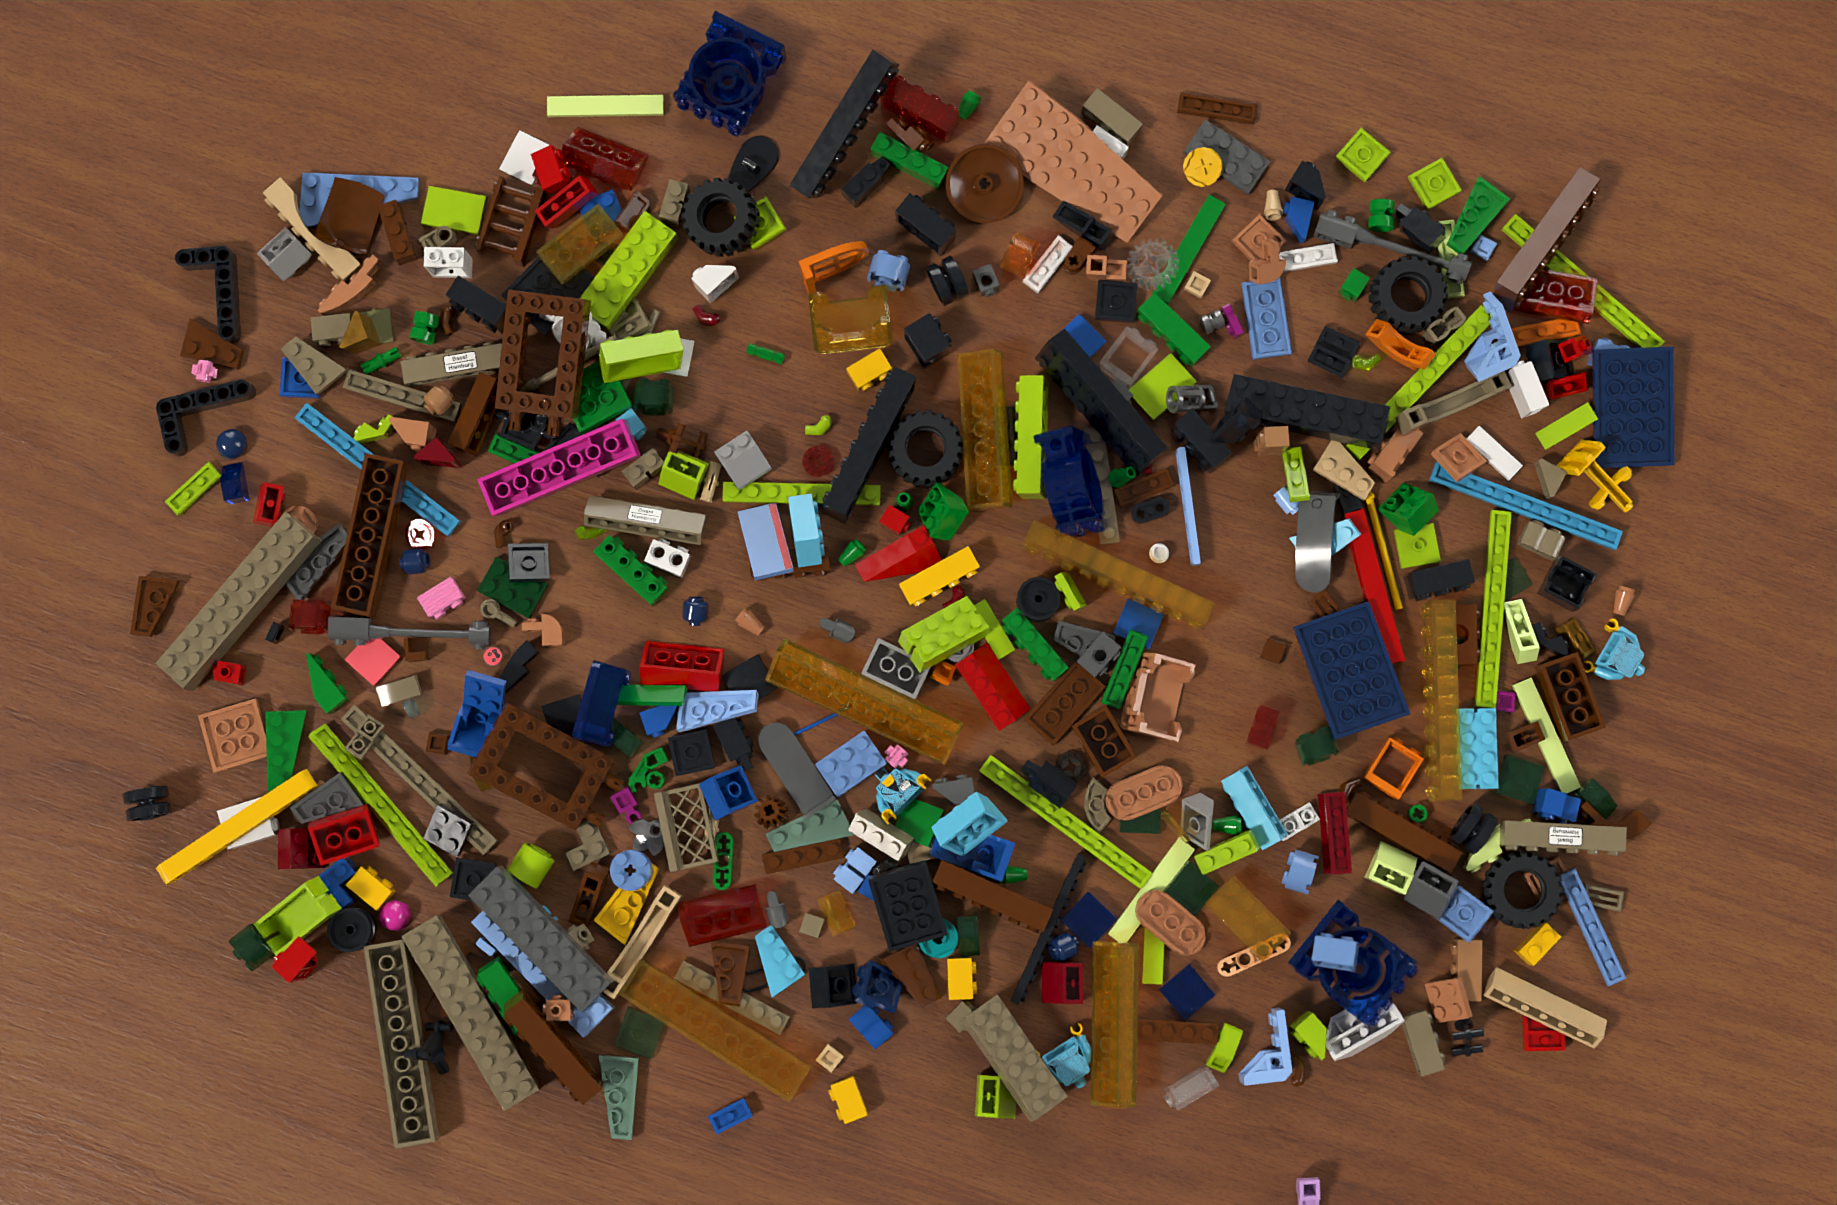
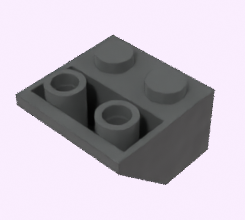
[932,774,975,805]
[1404,861,1460,920]

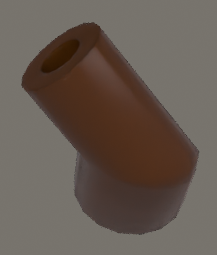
[439,306,455,336]
[1291,1055,1307,1087]

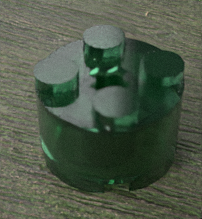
[633,378,674,416]
[1294,726,1341,766]
[229,923,275,972]

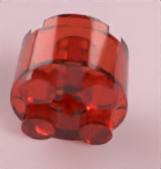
[288,599,331,635]

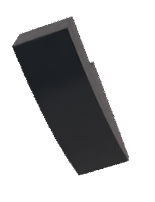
[1053,201,1115,252]
[500,640,540,694]

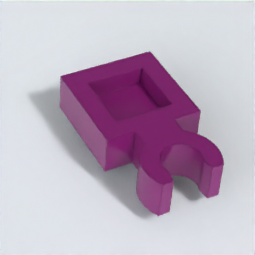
[1221,304,1244,340]
[610,786,642,824]

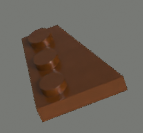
[130,576,180,637]
[880,944,941,1007]

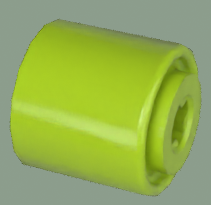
[507,842,554,889]

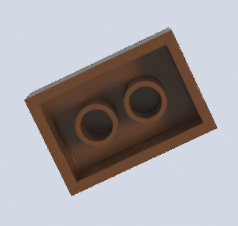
[1071,706,1137,778]

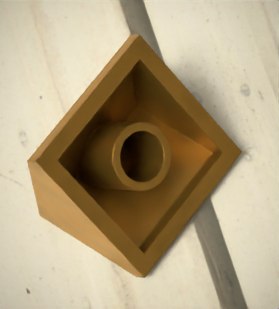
[339,311,381,354]

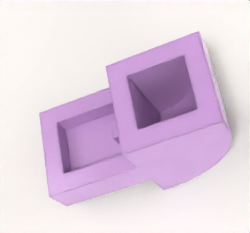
[1296,1177,1320,1205]

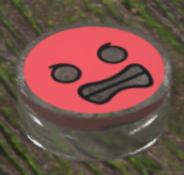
[483,647,504,667]

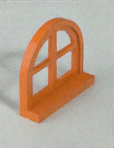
[798,241,869,297]

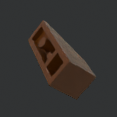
[569,862,610,928]

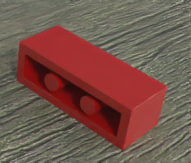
[535,175,598,229]

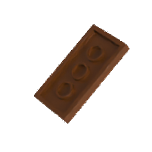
[1023,661,1106,746]

